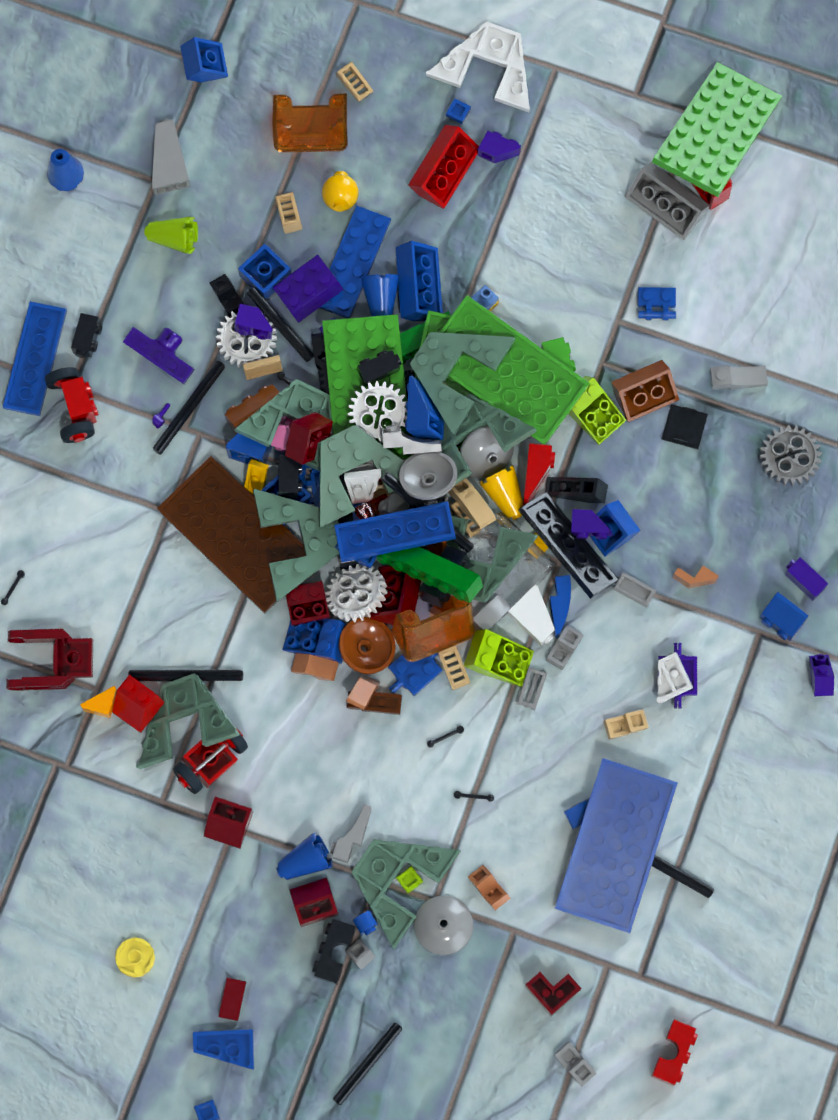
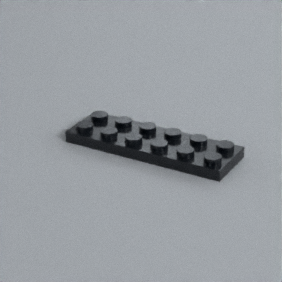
[518,492,618,599]

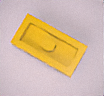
[244,459,269,495]

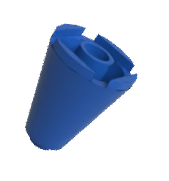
[47,149,84,191]
[362,274,399,317]
[276,832,333,880]

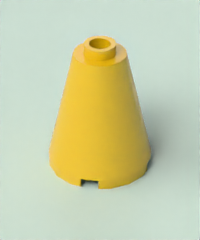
[479,465,523,520]

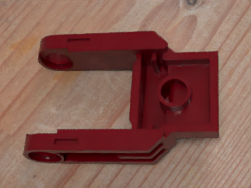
[6,629,94,691]

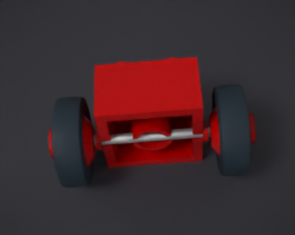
[45,367,99,443]
[173,728,248,794]

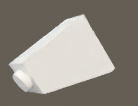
[508,584,555,647]

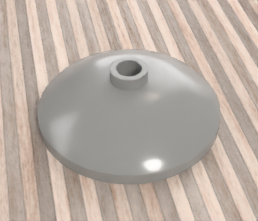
[460,425,514,478]
[399,452,457,500]
[414,896,473,955]

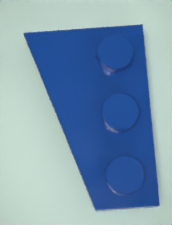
[193,1029,254,1070]

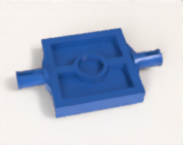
[388,642,443,696]

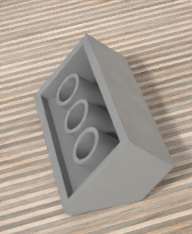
[625,162,710,240]

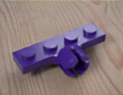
[123,327,195,385]

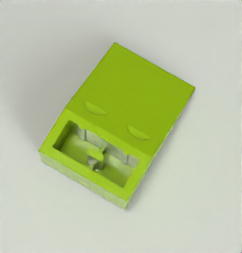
[569,376,626,445]
[463,629,534,687]

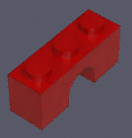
[651,1019,698,1086]

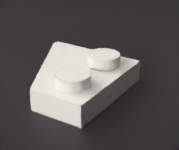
[344,469,381,504]
[657,652,693,704]

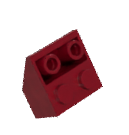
[286,581,330,626]
[204,796,254,849]
[289,877,339,927]

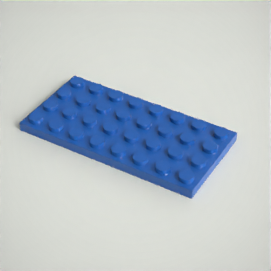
[555,758,678,933]

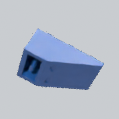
[405,376,444,440]
[282,619,347,664]

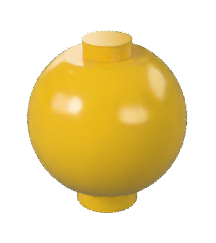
[322,171,359,212]

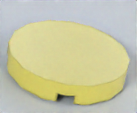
[115,937,155,978]

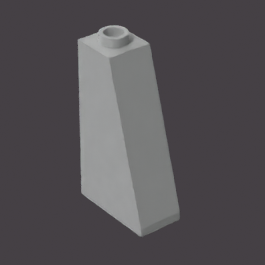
[152,119,191,195]

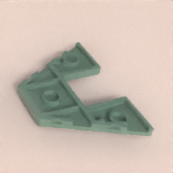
[410,332,515,436]
[234,379,340,477]
[440,393,537,486]
[319,425,404,528]
[253,489,340,602]
[446,516,538,602]
[136,674,240,769]
[352,839,461,950]

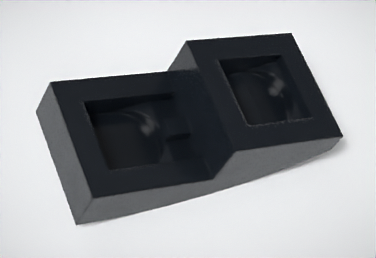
[209,274,244,317]

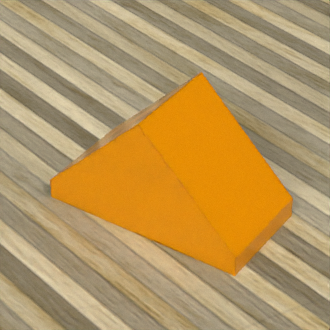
[80,686,117,719]

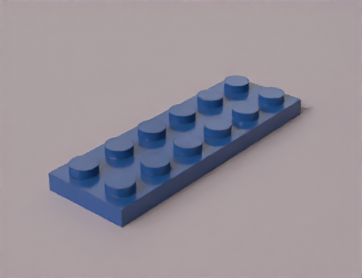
[320,206,391,319]
[3,301,67,416]
[334,501,456,562]

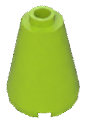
[144,216,198,254]

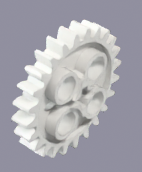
[216,311,277,368]
[348,381,407,444]
[325,564,388,622]

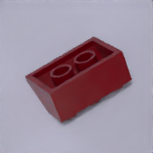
[368,565,421,626]

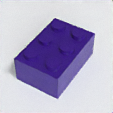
[273,254,344,323]

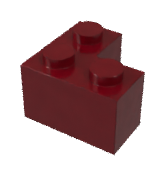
[285,412,333,465]
[525,972,582,1017]

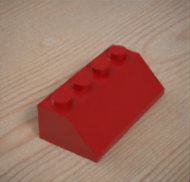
[408,125,479,209]

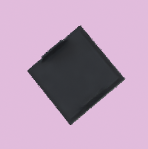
[662,404,708,449]

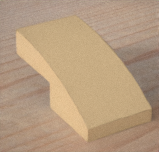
[603,709,649,740]

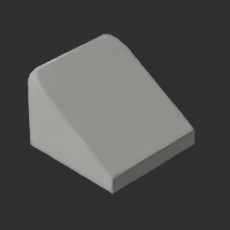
[345,939,375,969]

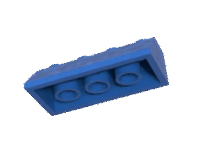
[396,241,443,321]

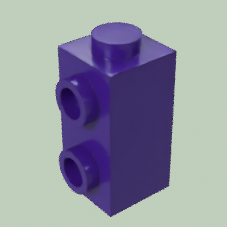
[785,557,828,601]

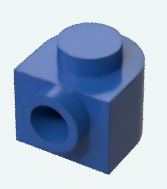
[353,910,378,936]

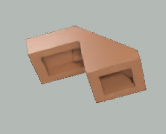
[673,566,719,588]
[291,653,339,681]
[346,674,380,710]
[468,865,511,910]

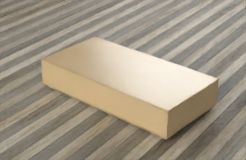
[243,355,283,380]

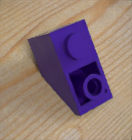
[478,131,521,164]
[235,304,273,340]
[571,509,613,539]
[809,654,834,697]

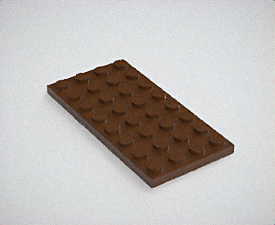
[157,456,306,614]

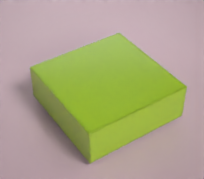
[396,866,423,894]

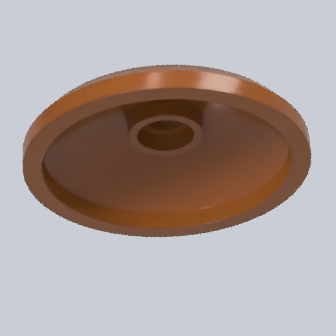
[339,617,396,674]

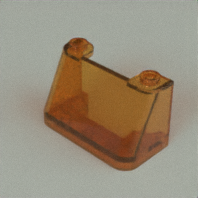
[272,93,348,152]
[391,596,475,662]

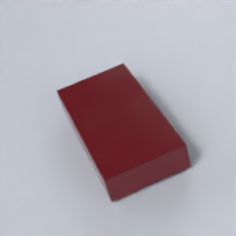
[219,978,247,1021]

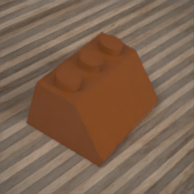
[611,360,679,422]
[224,384,280,434]

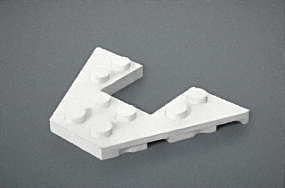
[426,21,530,113]

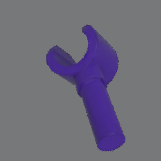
[152,403,171,429]

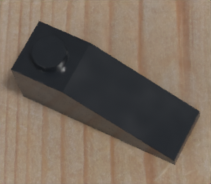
[545,477,608,503]

